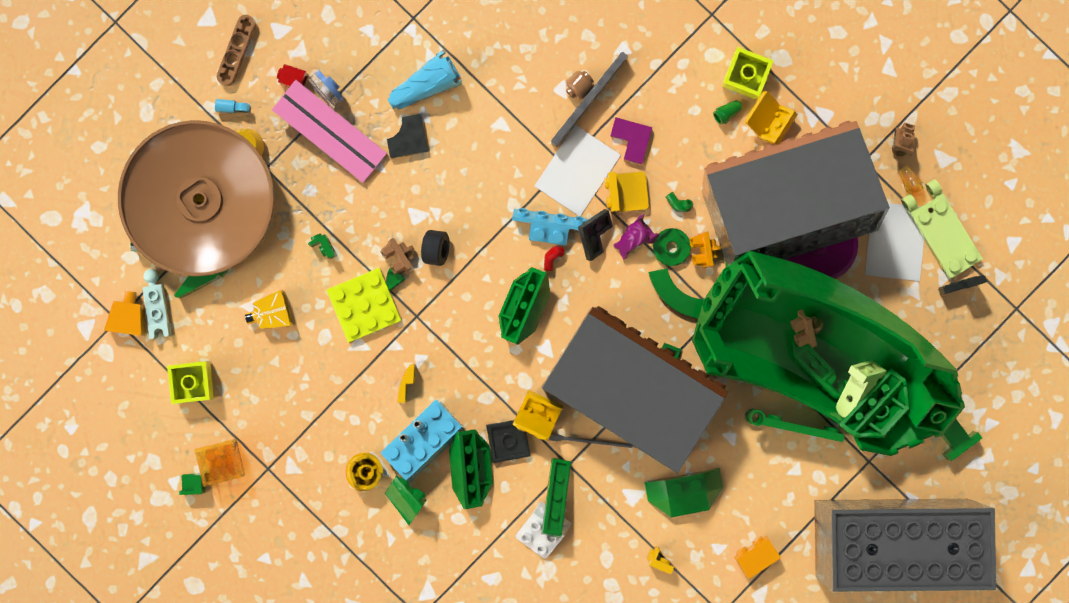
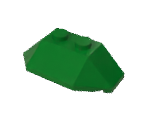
[498,267,550,345]
[839,369,910,438]
[449,429,493,509]
[644,468,723,518]

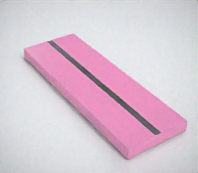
[272,80,386,182]

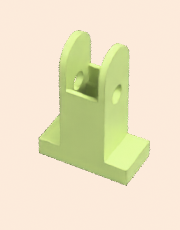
[836,360,887,418]

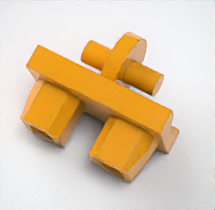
[689,232,721,268]

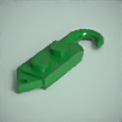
[791,341,848,399]

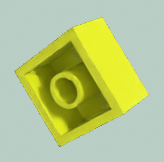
[721,47,773,100]
[167,361,215,404]

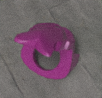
[613,213,660,259]

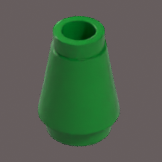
[713,100,742,125]

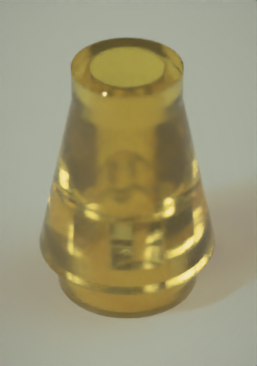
[899,166,924,195]

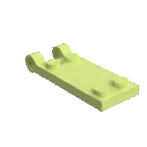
[901,179,983,279]

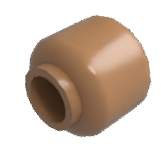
[566,71,594,99]

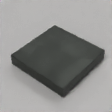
[486,420,531,463]

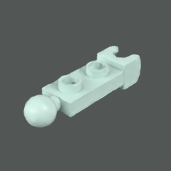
[142,269,172,339]

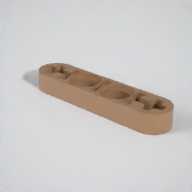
[216,14,256,86]

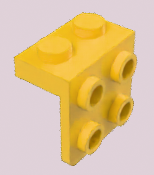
[745,91,798,146]
[604,171,649,213]
[513,390,563,441]

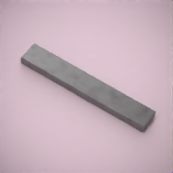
[551,52,628,148]

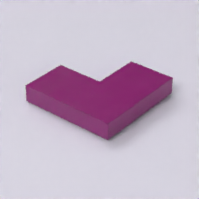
[610,117,652,165]

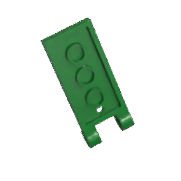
[745,409,844,442]

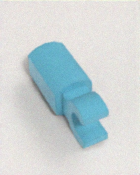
[215,99,250,113]

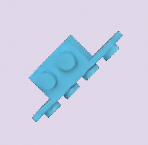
[512,208,589,245]

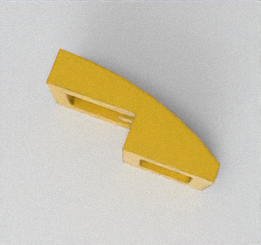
[397,364,416,403]

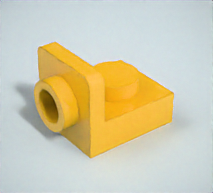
[647,546,674,574]

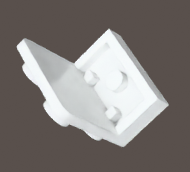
[516,501,572,558]

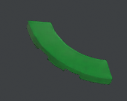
[648,268,704,318]

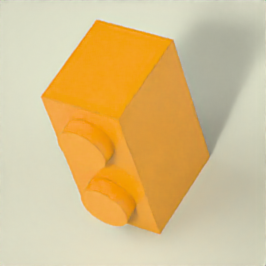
[734,536,781,579]

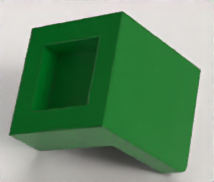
[179,473,206,495]

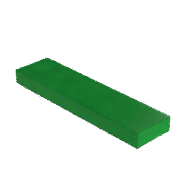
[541,458,571,538]

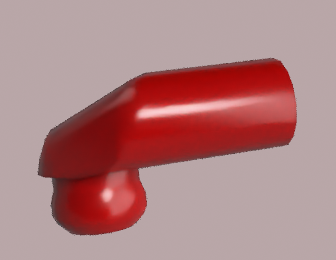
[544,246,565,271]

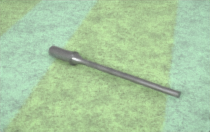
[537,433,633,448]

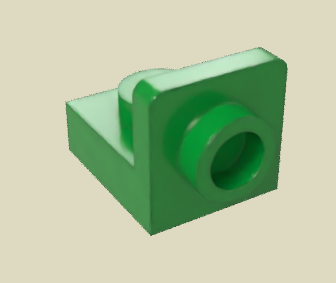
[308,233,337,259]

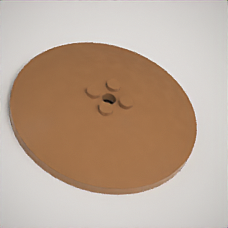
[118,120,274,276]

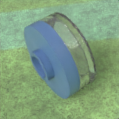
[308,70,345,108]

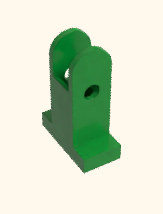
[941,419,982,461]

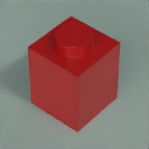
[277,64,308,88]

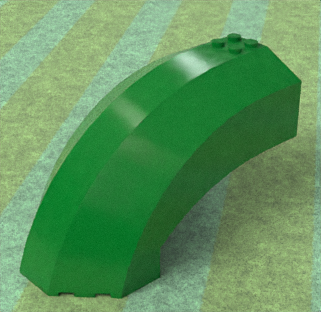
[692,251,965,456]

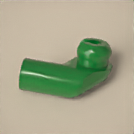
[665,192,693,212]

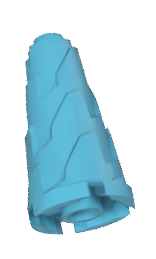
[388,50,463,109]

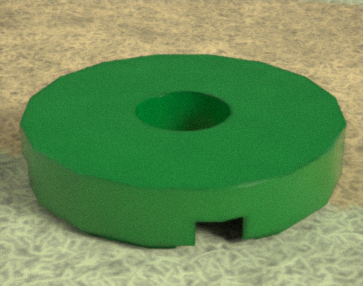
[653,228,691,266]

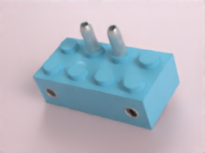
[381,399,466,482]

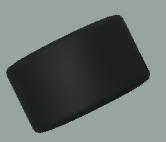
[421,230,450,266]

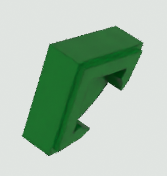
[386,268,406,291]

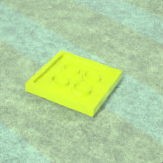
[327,268,402,343]

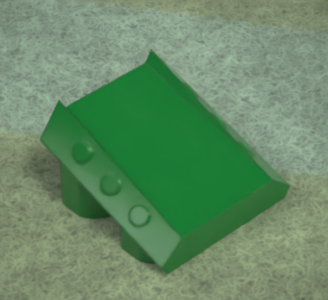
[385,475,427,525]

